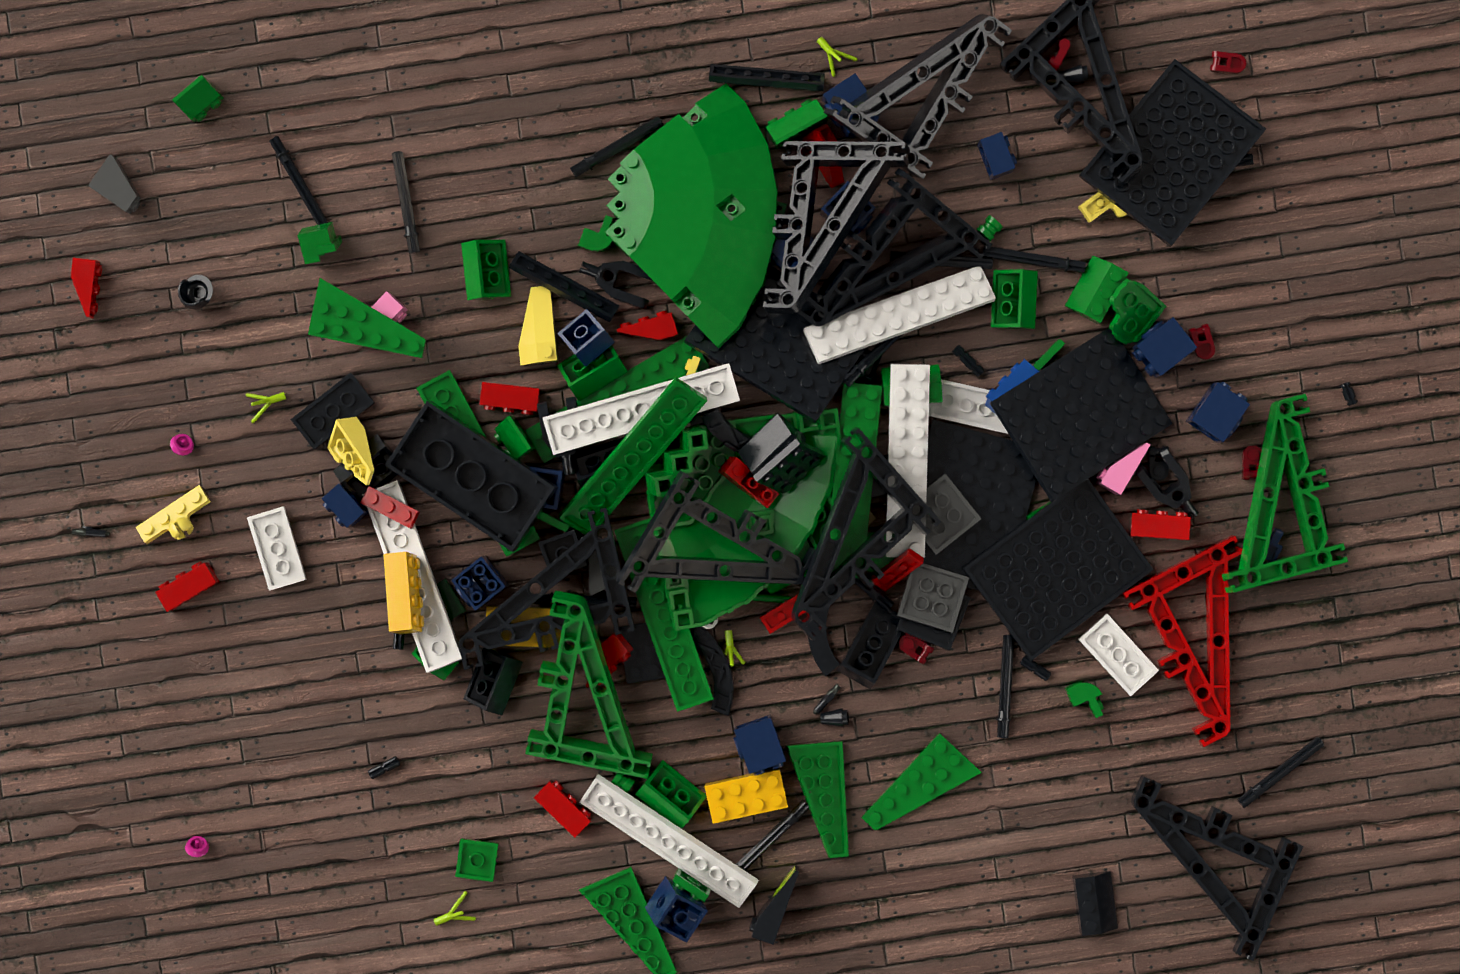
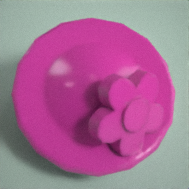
[170,434,194,456]
[185,836,209,857]

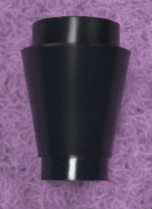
[1060,64,1089,83]
[820,708,849,727]

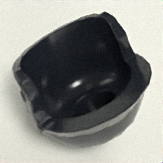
[178,275,213,310]

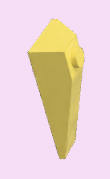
[518,286,559,366]
[327,417,374,485]

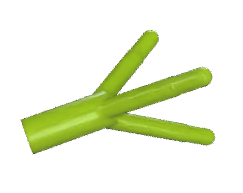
[817,37,858,77]
[246,392,286,423]
[724,630,745,666]
[434,891,476,926]

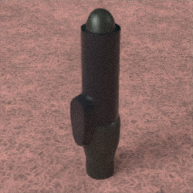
[72,526,110,537]
[813,684,841,715]

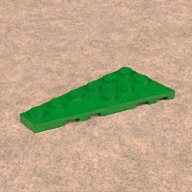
[308,278,426,358]
[861,733,982,831]
[785,741,849,858]
[579,866,677,974]

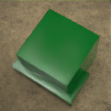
[297,222,342,264]

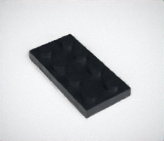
[290,372,375,450]

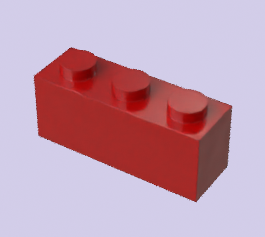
[479,382,541,415]
[1131,509,1192,540]
[155,561,220,612]
[534,780,592,838]

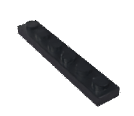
[709,64,825,91]
[509,251,620,323]

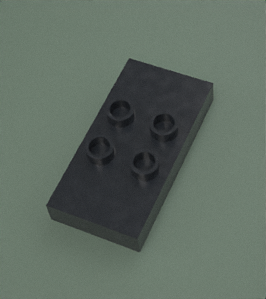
[385,401,558,552]

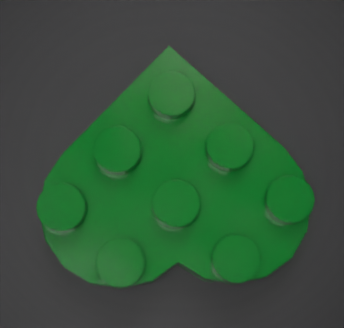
[1109,279,1167,344]

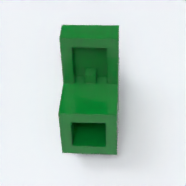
[578,215,614,252]
[1065,682,1104,718]

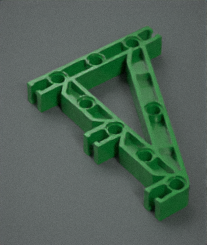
[1222,394,1348,593]
[525,590,653,779]

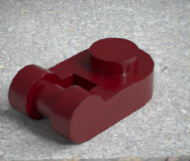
[1048,39,1070,71]
[1210,51,1246,74]
[1188,324,1215,360]
[1242,445,1261,480]
[899,634,934,665]

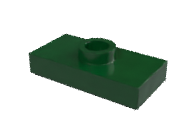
[437,578,467,621]

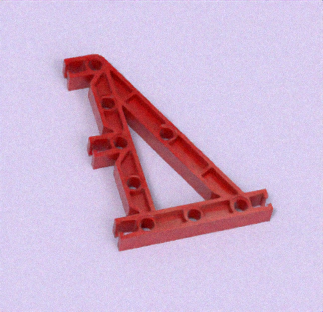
[1122,535,1242,747]

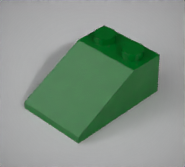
[494,415,535,460]

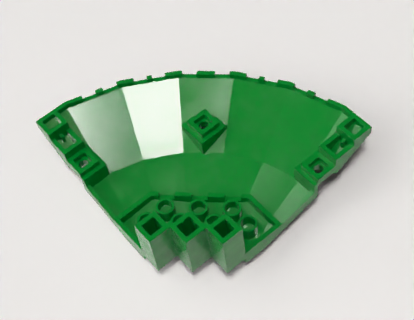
[606,84,778,349]
[645,408,841,631]

